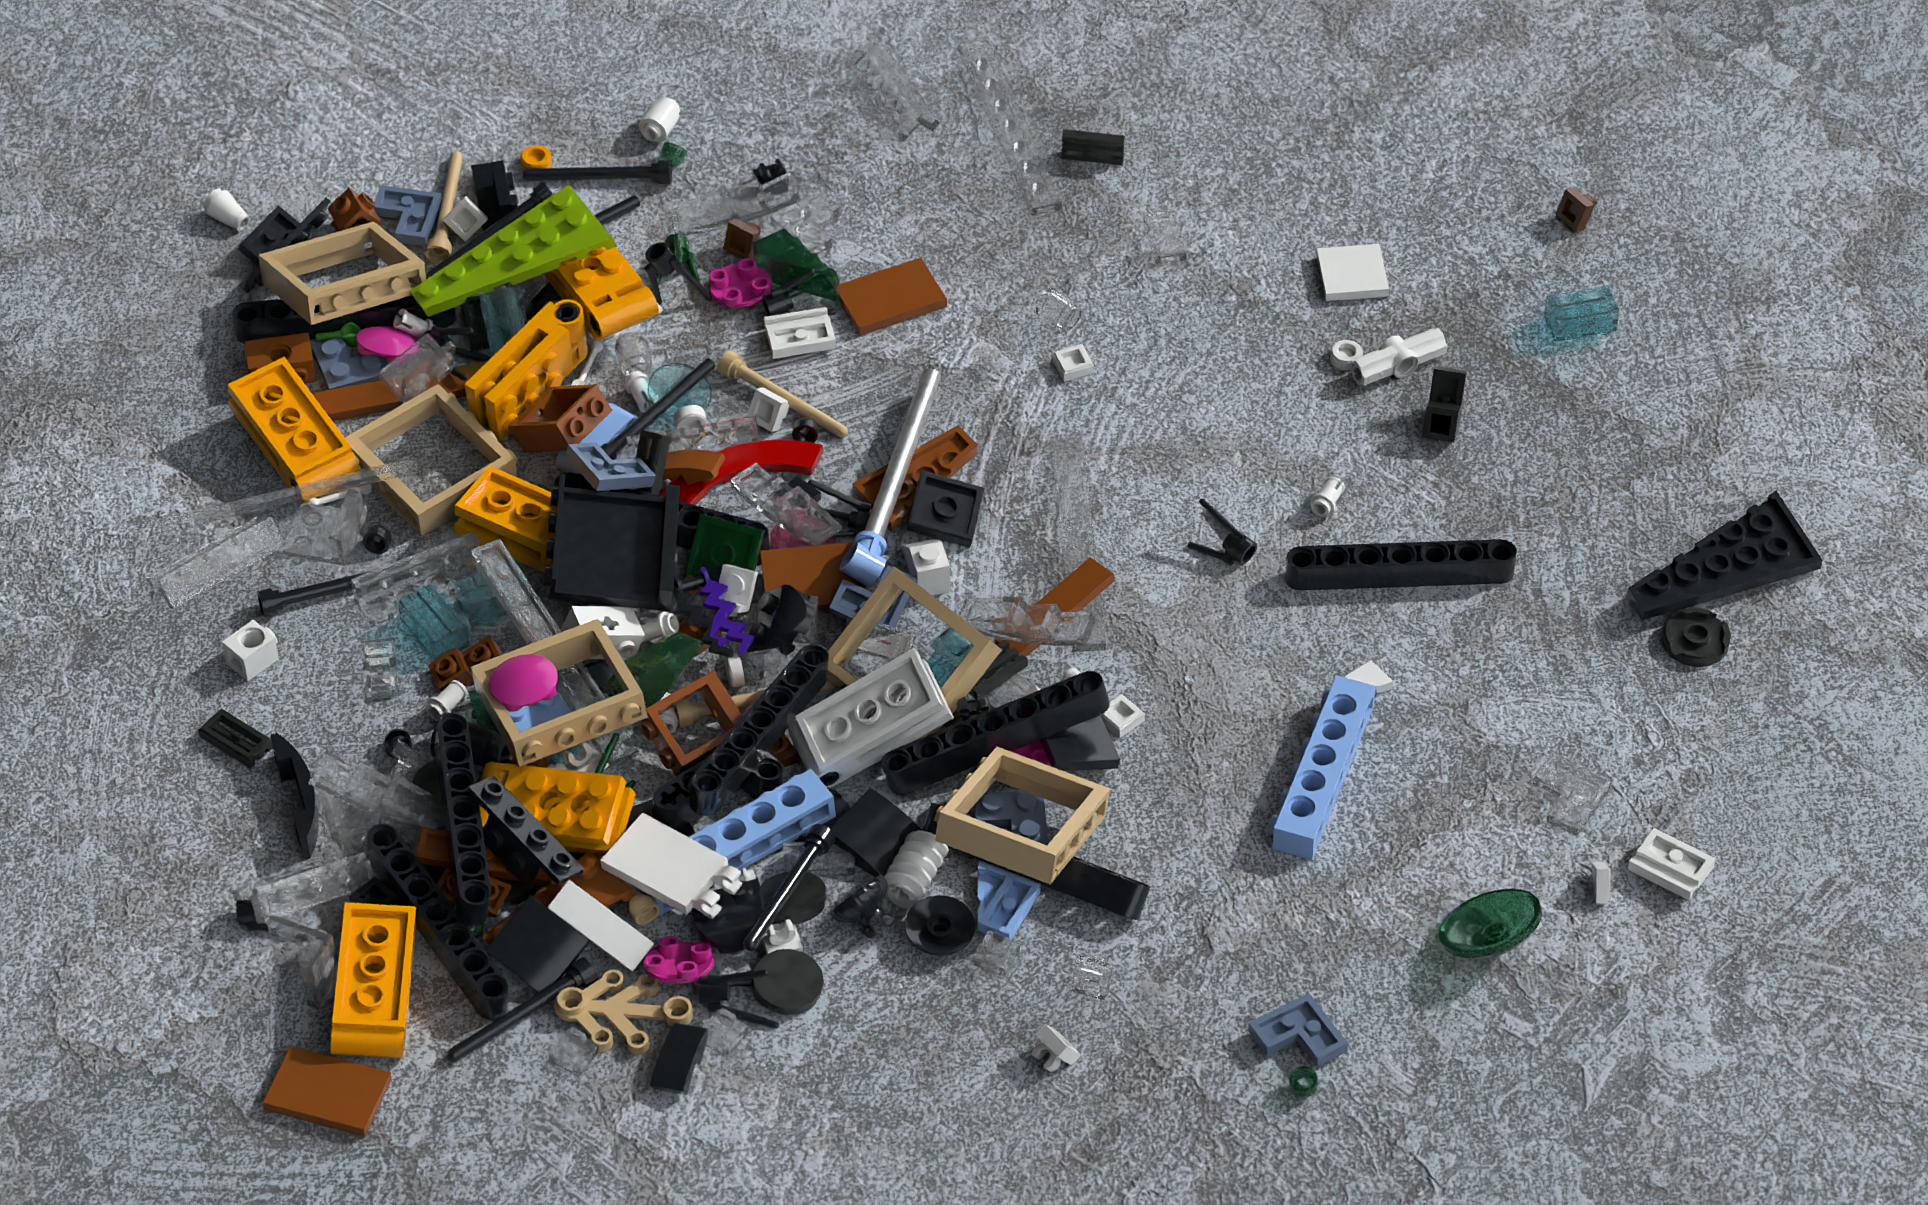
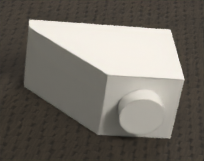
[902,539,950,596]

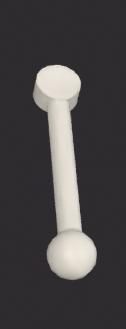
[572,340,603,386]
[306,480,372,510]

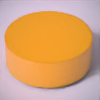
[520,145,552,170]

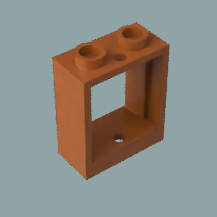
[508,384,613,452]
[640,670,743,776]

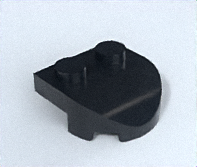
[747,585,815,658]
[692,878,765,954]

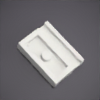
[764,307,836,359]
[1628,828,1715,901]

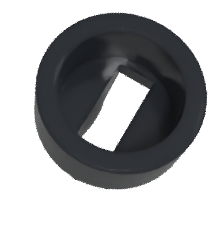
[792,417,819,443]
[363,525,392,554]
[384,728,412,759]

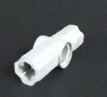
[1350,328,1447,386]

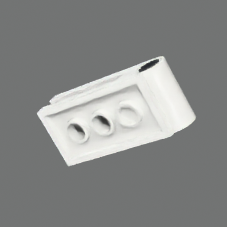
[788,648,954,788]

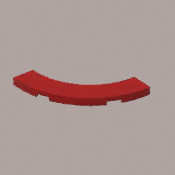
[659,440,823,505]

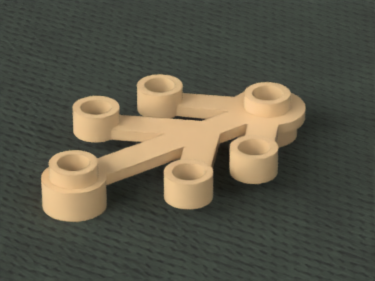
[554,969,693,1055]

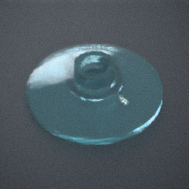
[647,363,712,418]

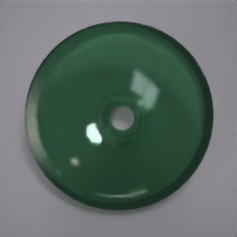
[1438,889,1543,960]

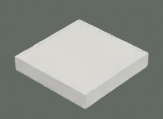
[1316,244,1389,301]

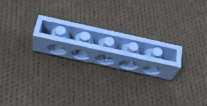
[1268,675,1376,860]
[637,769,836,916]

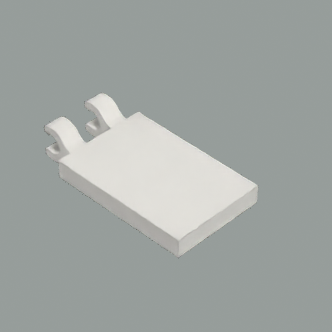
[600,813,742,919]

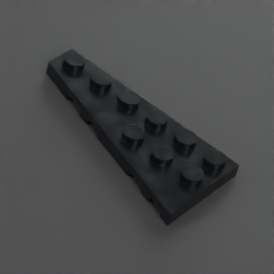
[1627,490,1823,621]

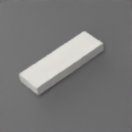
[548,880,654,973]

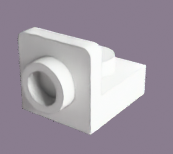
[719,564,758,617]

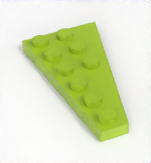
[410,185,617,317]

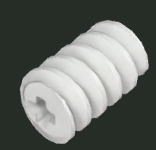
[884,831,949,909]

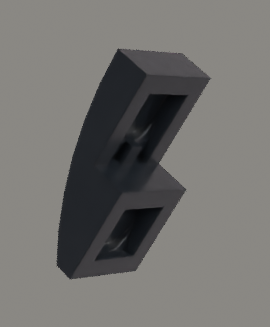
[650,1023,709,1095]

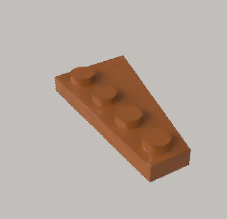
[852,425,978,532]
[482,851,635,947]

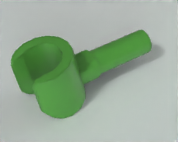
[316,322,361,348]

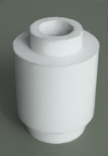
[639,97,680,142]

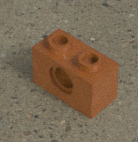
[244,332,316,384]

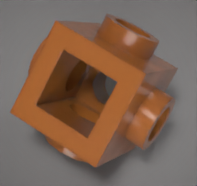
[327,187,382,232]

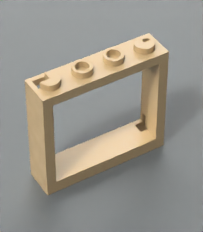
[259,221,426,325]
[345,384,517,537]
[827,566,1002,740]
[470,619,648,767]
[934,747,1110,884]

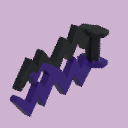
[673,567,754,657]

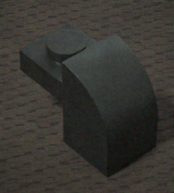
[1422,366,1467,443]

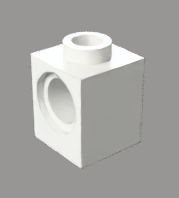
[222,620,279,681]

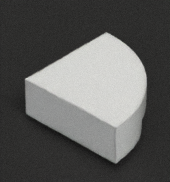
[1345,660,1393,693]
[1592,862,1610,904]

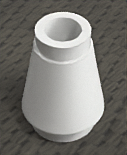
[203,189,250,232]

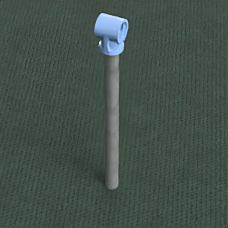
[839,368,941,587]

